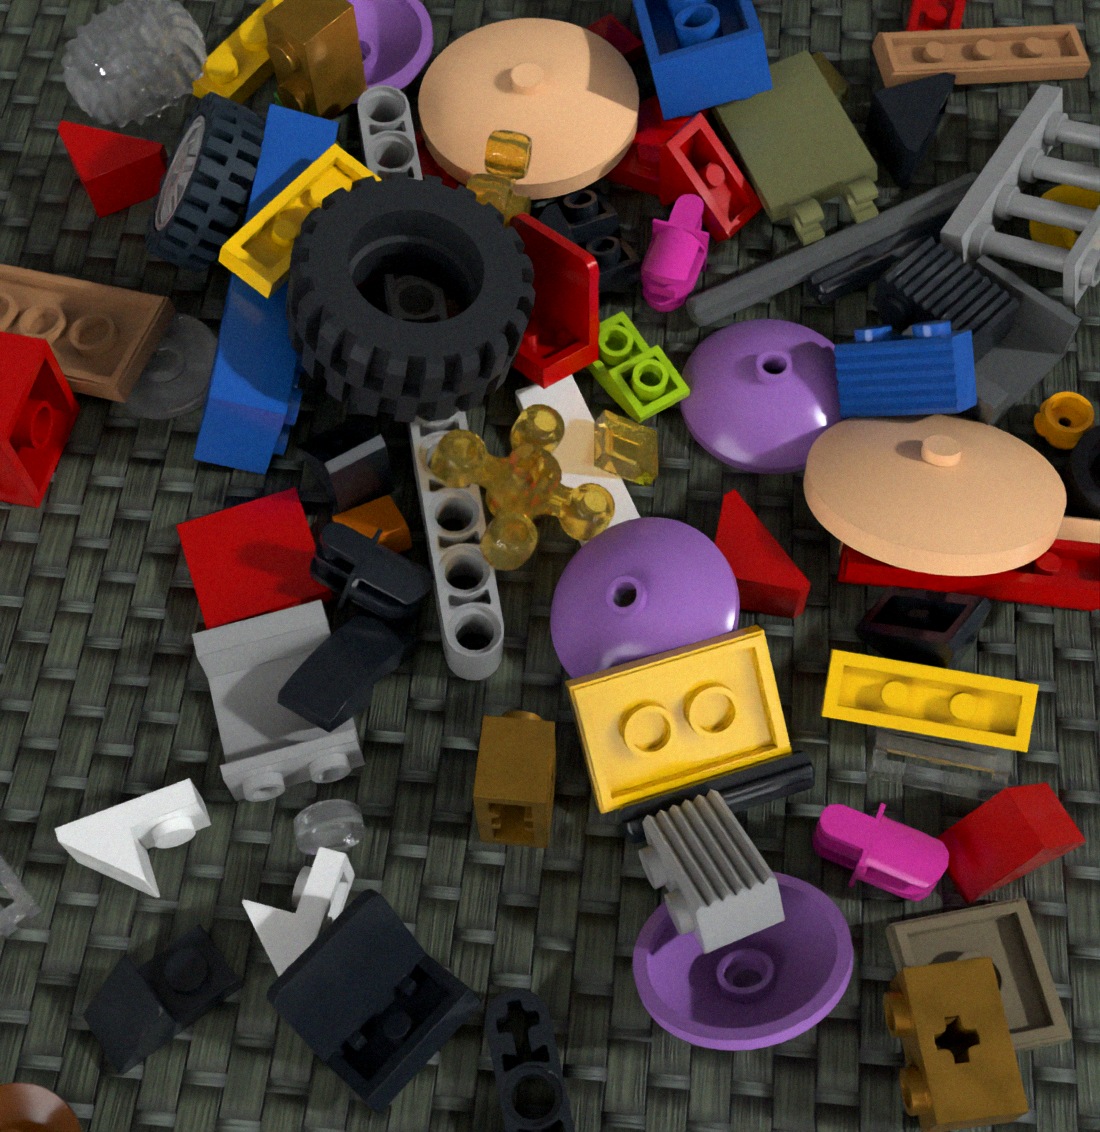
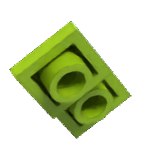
[586,311,691,423]

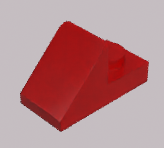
[659,113,763,243]

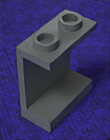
[901,254,1082,427]

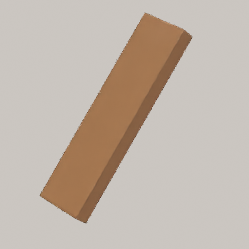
[872,24,1091,88]

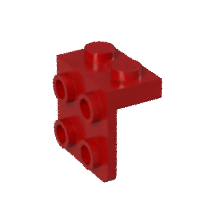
[510,212,600,389]

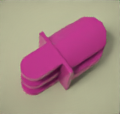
[640,194,710,312]
[811,803,949,902]

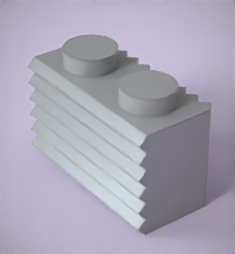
[638,789,785,954]

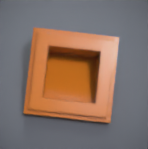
[332,494,413,553]

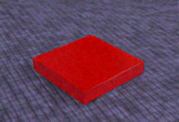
[176,487,333,630]

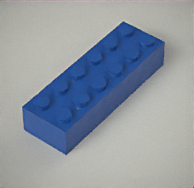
[193,103,344,475]

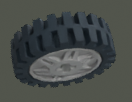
[145,92,264,273]

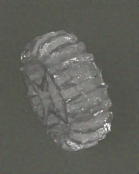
[60,0,208,128]

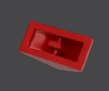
[57,120,168,219]
[715,489,811,619]
[936,782,1086,905]

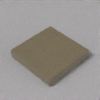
[885,897,1072,1060]

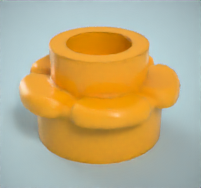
[1034,392,1095,450]

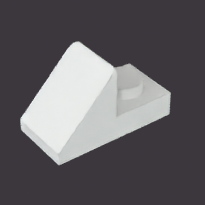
[55,778,211,898]
[242,846,355,976]

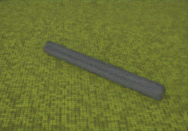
[685,172,979,327]

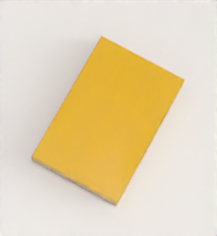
[564,625,792,814]

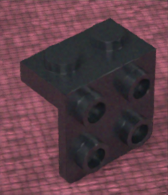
[267,889,481,1116]

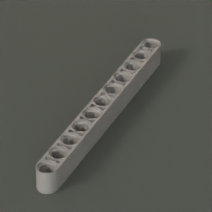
[358,85,504,680]

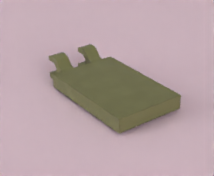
[709,49,878,246]

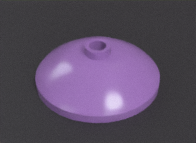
[347,0,433,104]
[680,319,848,474]
[550,517,740,679]
[632,872,854,1051]

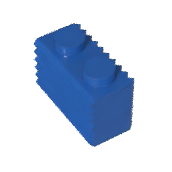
[833,320,977,418]

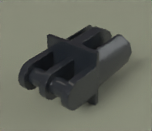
[309,522,433,626]

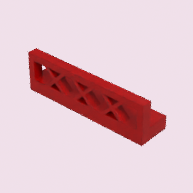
[837,539,1100,611]

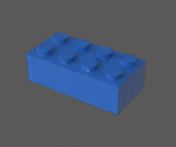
[632,0,773,121]

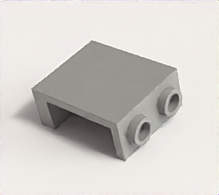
[192,600,365,802]

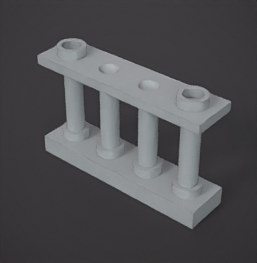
[940,84,1100,308]

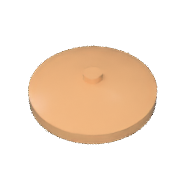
[418,18,639,200]
[803,413,1066,576]

